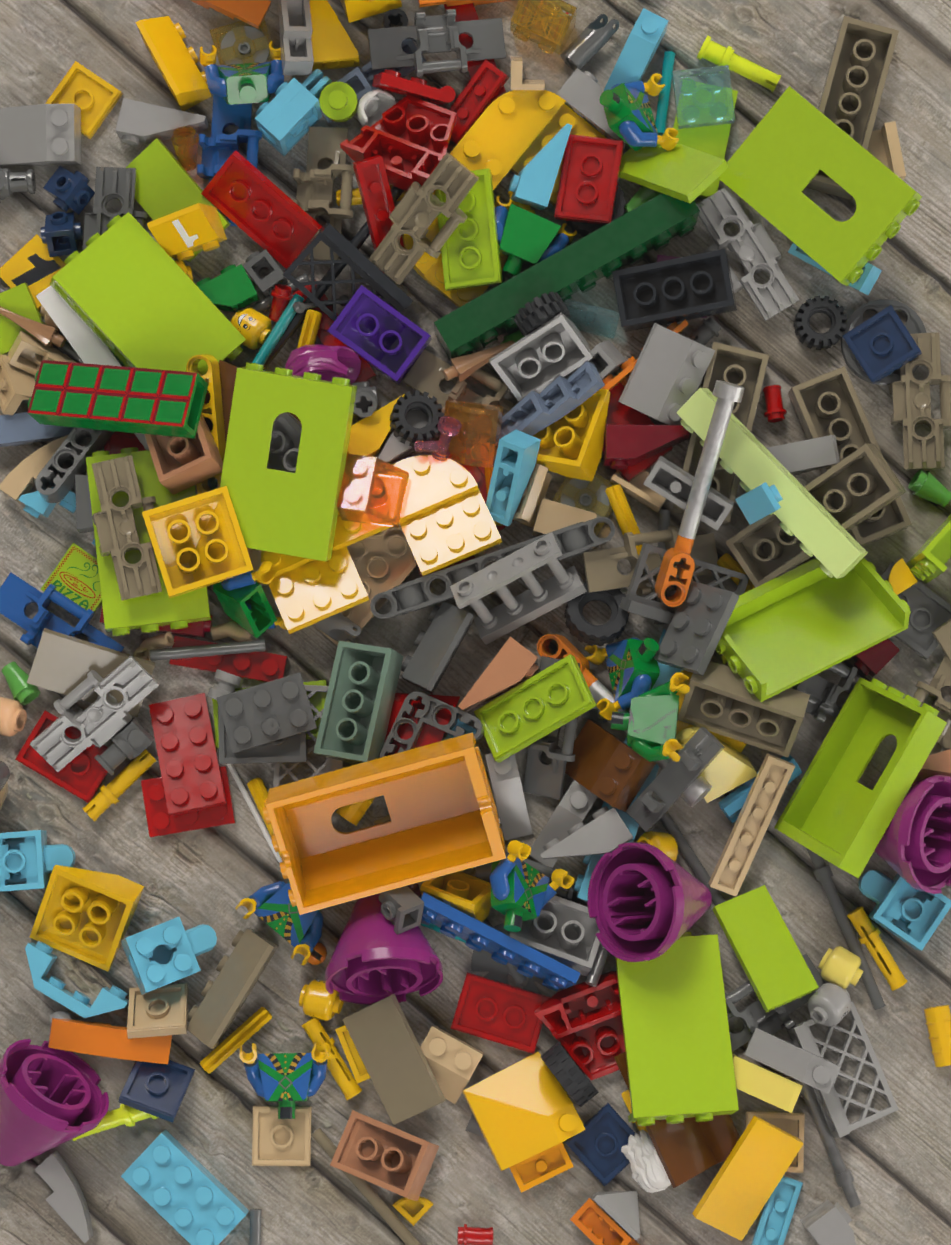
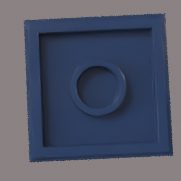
[842,305,922,384]
[118,1060,195,1123]
[565,1102,635,1186]

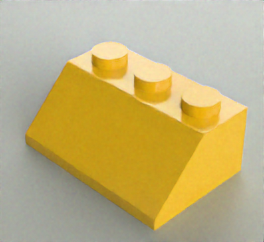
[135,16,212,111]

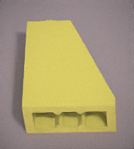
[676,726,757,803]
[732,1054,803,1113]

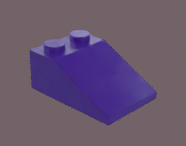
[328,285,432,385]

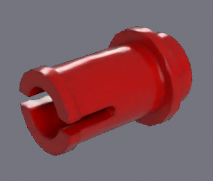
[268,284,294,322]
[763,385,787,423]
[457,1224,493,1245]

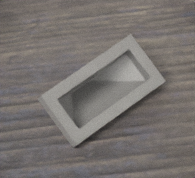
[592,1191,640,1241]

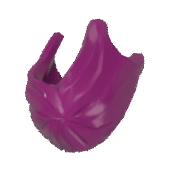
[285,344,361,385]

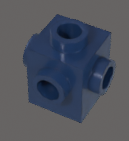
[43,166,95,215]
[41,211,83,257]

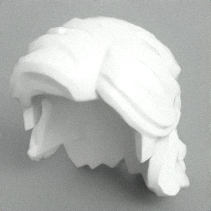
[621,1130,671,1193]

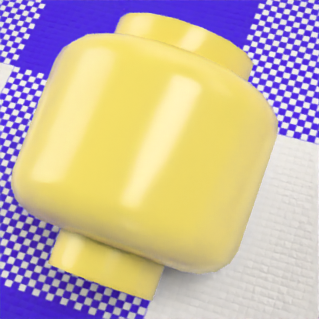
[818,946,864,989]

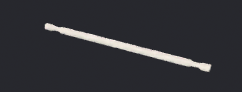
[227,764,282,863]

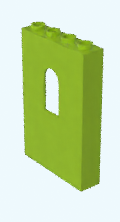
[718,86,923,286]
[220,362,357,562]
[774,677,947,879]

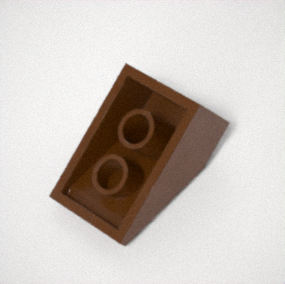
[565,719,656,812]

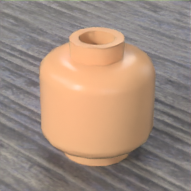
[0,697,27,737]

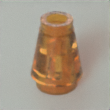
[171,126,199,171]

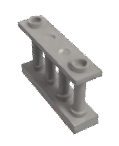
[450,532,587,645]

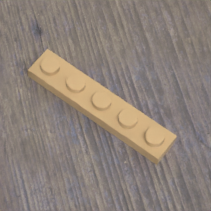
[708,753,795,897]

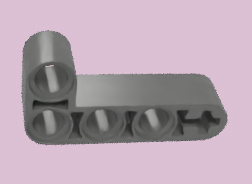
[35,427,115,503]

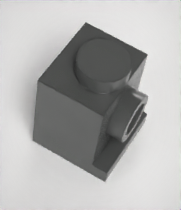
[243,249,288,297]
[379,886,424,934]

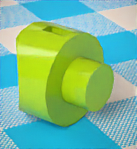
[319,81,358,122]

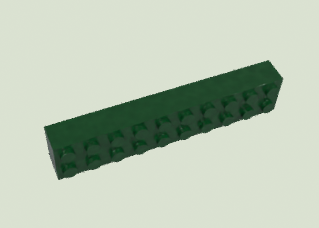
[434,193,700,363]

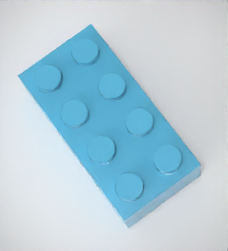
[121,1130,249,1245]

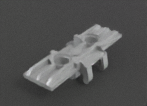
[696,186,799,321]
[30,656,159,772]

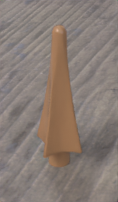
[0,306,66,348]
[443,341,515,383]

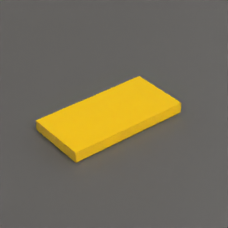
[692,1115,804,1241]

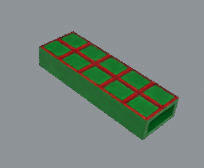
[27,360,208,438]

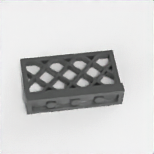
[619,543,749,624]

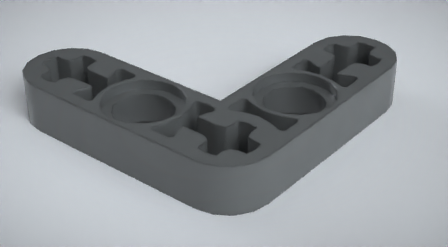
[380,691,484,758]

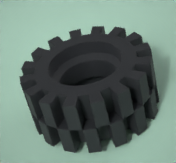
[514,292,570,337]
[794,296,847,350]
[390,390,444,447]

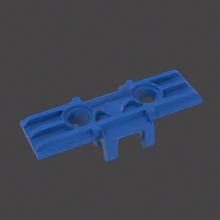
[197,94,262,226]
[0,572,125,652]

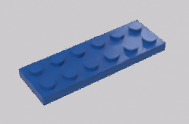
[419,893,581,991]

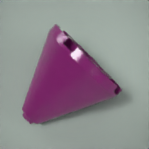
[874,775,951,894]
[588,842,712,962]
[325,893,443,1005]
[0,1039,109,1166]

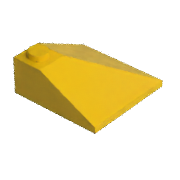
[533,389,610,481]
[142,486,254,599]
[29,865,144,972]
[462,1051,586,1171]

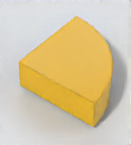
[888,558,918,595]
[392,1196,434,1226]

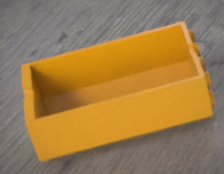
[262,732,506,915]

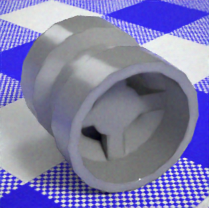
[207,669,244,700]

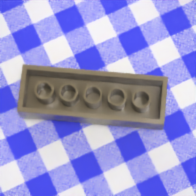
[806,16,899,200]
[672,342,769,525]
[788,366,912,547]
[726,443,906,588]

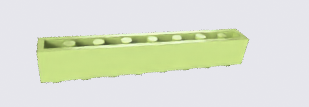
[676,388,868,579]

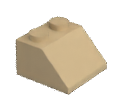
[420,1024,483,1104]

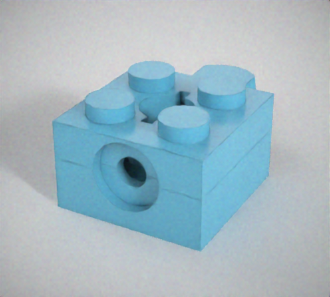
[255,69,332,156]
[0,830,76,892]
[858,870,951,951]
[121,916,217,995]

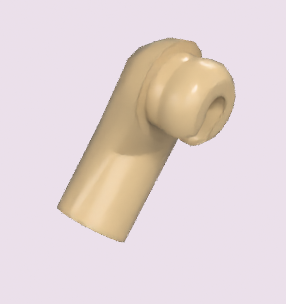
[211,621,252,642]
[133,632,174,661]

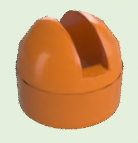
[307,942,327,965]

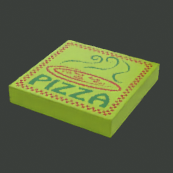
[40,543,102,614]

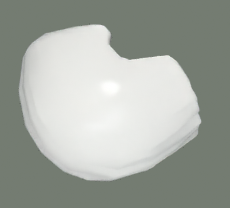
[357,89,396,127]

